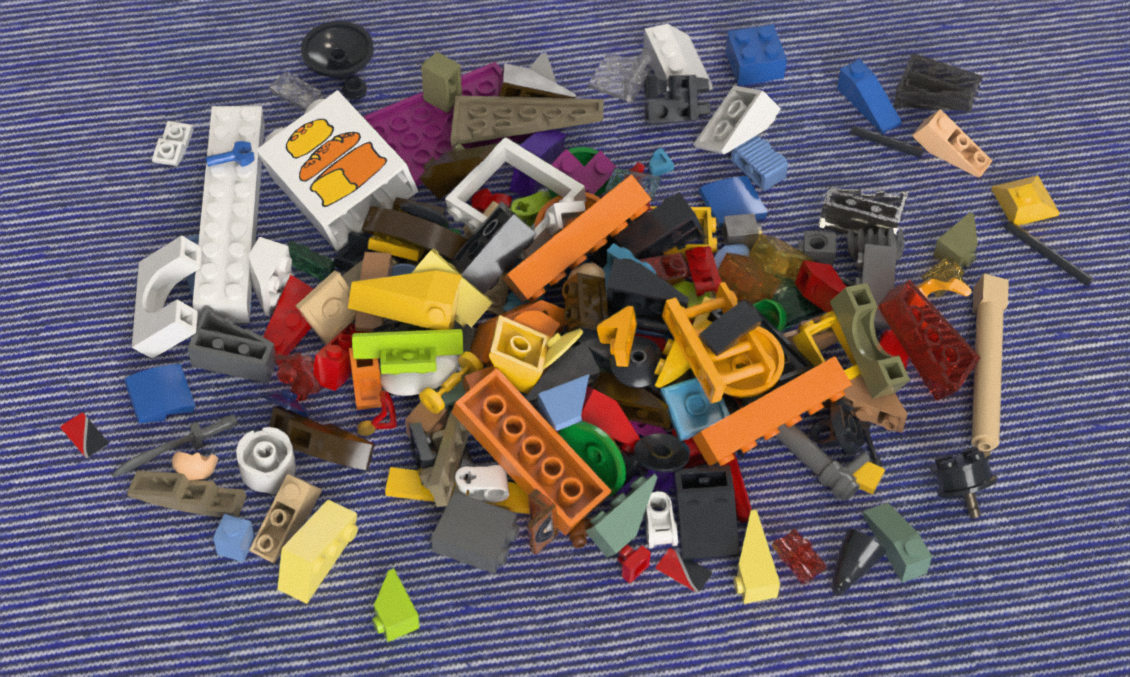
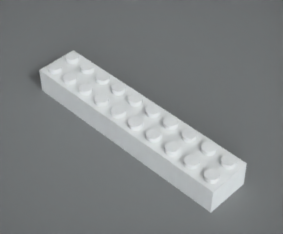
[193,106,265,323]

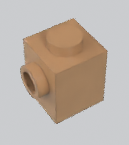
[405,402,448,441]

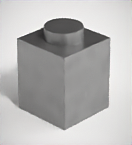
[722,213,762,250]

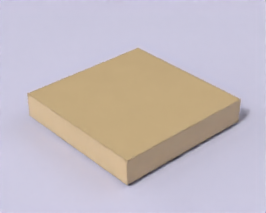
[296,271,356,345]

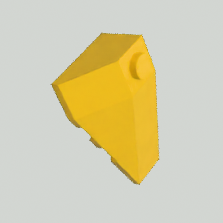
[348,270,462,330]

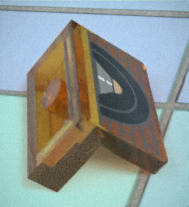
[528,488,559,555]

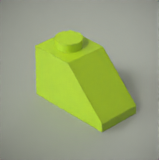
[372,568,419,642]

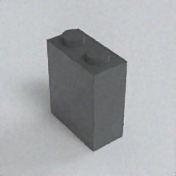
[431,492,520,574]

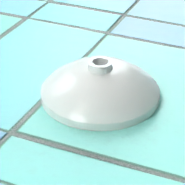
[380,355,459,395]

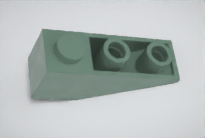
[586,474,657,557]

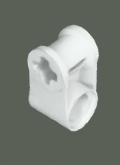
[454,465,509,502]
[645,491,678,548]

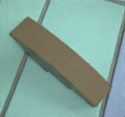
[127,471,247,518]

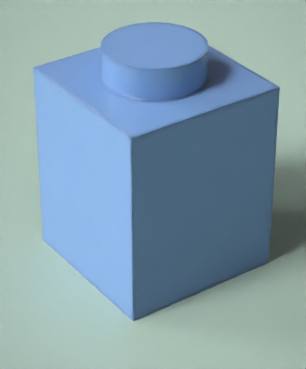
[213,514,255,562]

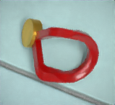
[357,390,397,436]

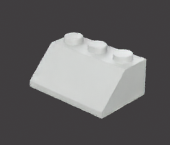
[644,24,713,100]

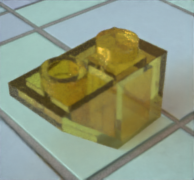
[748,234,813,280]

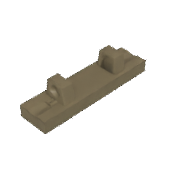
[420,411,469,507]

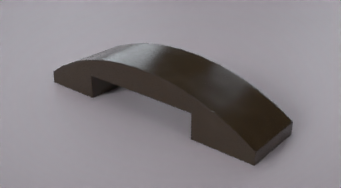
[361,206,468,261]

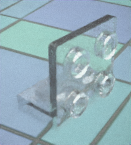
[589,48,653,103]

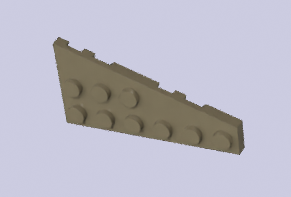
[451,96,604,146]

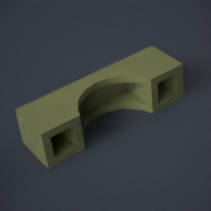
[830,283,910,399]

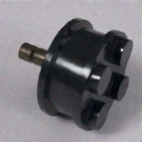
[930,447,998,518]

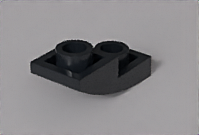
[699,301,762,356]

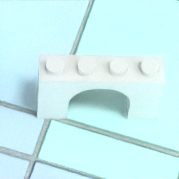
[132,236,201,359]

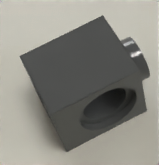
[797,231,836,267]

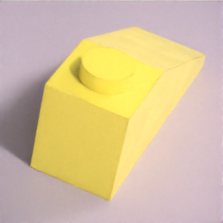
[733,510,780,604]

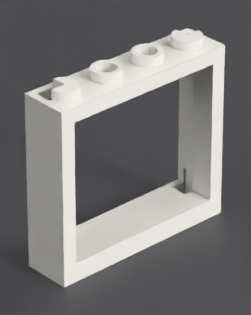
[445,137,586,261]

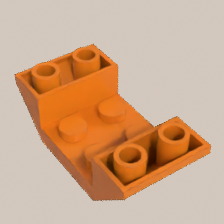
[470,300,566,366]

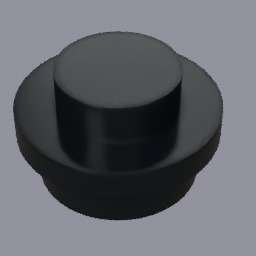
[343,77,367,100]

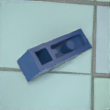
[837,59,902,134]

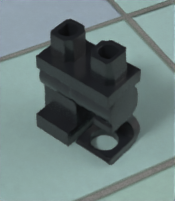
[644,75,710,124]

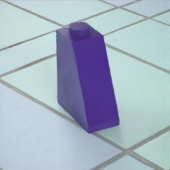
[509,129,566,197]

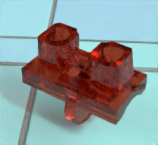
[275,353,321,402]
[772,529,827,584]

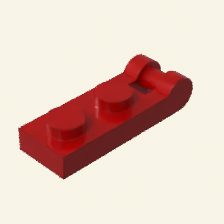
[685,246,722,297]

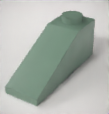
[862,502,932,583]

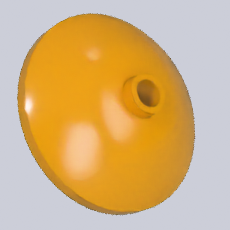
[704,326,784,397]

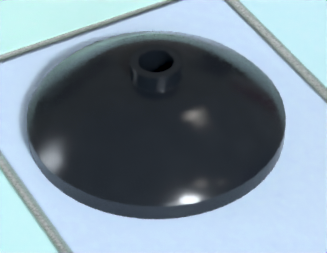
[301,21,374,78]

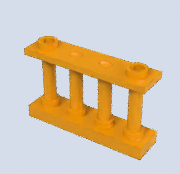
[662,282,775,404]

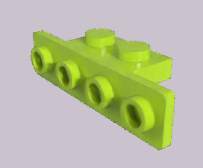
[352,329,463,375]

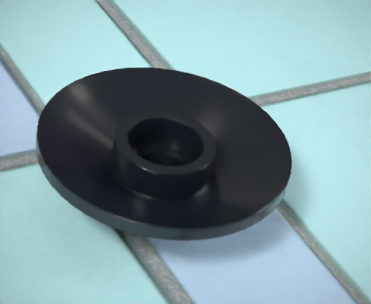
[399,203,449,228]
[609,336,664,388]
[634,434,690,472]

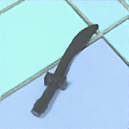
[112,414,239,478]

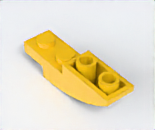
[654,297,713,388]

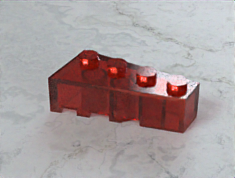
[878,279,981,401]

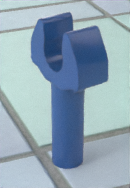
[205,141,255,167]

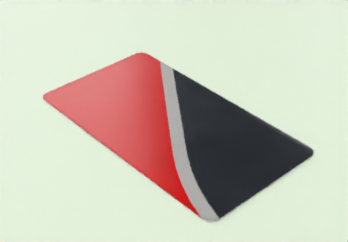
[60,413,109,458]
[655,548,713,593]

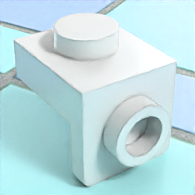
[545,198,586,235]

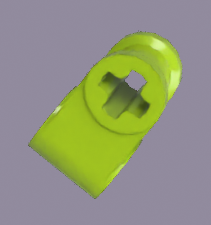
[511,191,551,226]

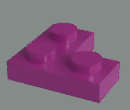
[551,149,618,194]

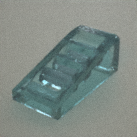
[605,168,661,201]

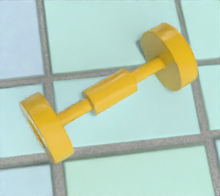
[419,351,484,414]

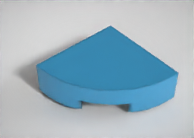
[649,147,674,179]

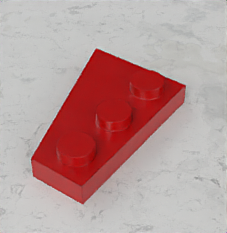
[263,274,314,363]

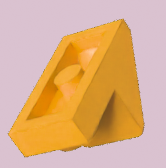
[597,306,637,367]

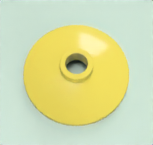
[543,329,583,369]

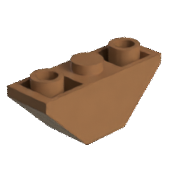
[825,376,908,433]

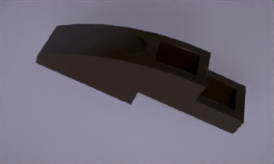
[269,405,375,470]

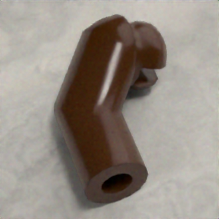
[569,519,592,549]

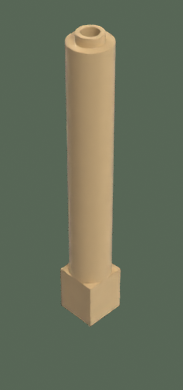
[971,273,1009,451]

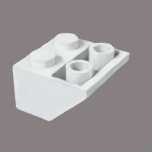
[248,237,294,317]

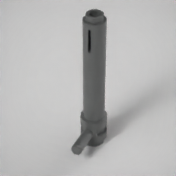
[739,394,870,501]

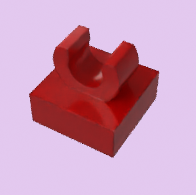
[617,544,651,584]

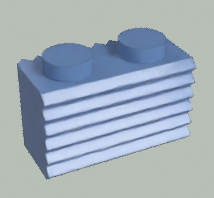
[731,135,788,191]

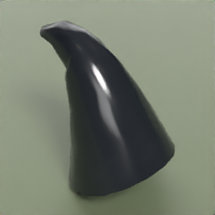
[832,528,886,596]

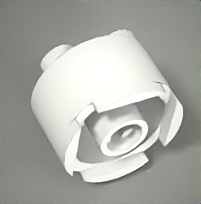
[237,427,296,494]

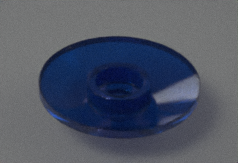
[259,388,310,418]

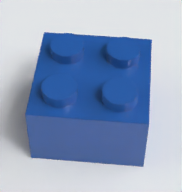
[725,24,787,86]

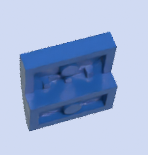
[698,176,768,228]
[124,364,195,423]

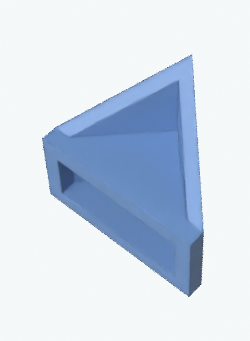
[537,374,589,431]

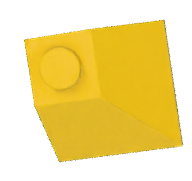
[992,175,1060,226]
[489,315,550,394]

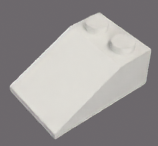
[693,86,780,154]

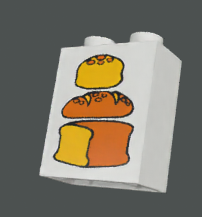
[256,90,418,252]

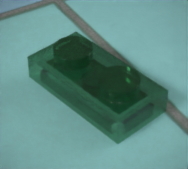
[286,241,335,281]

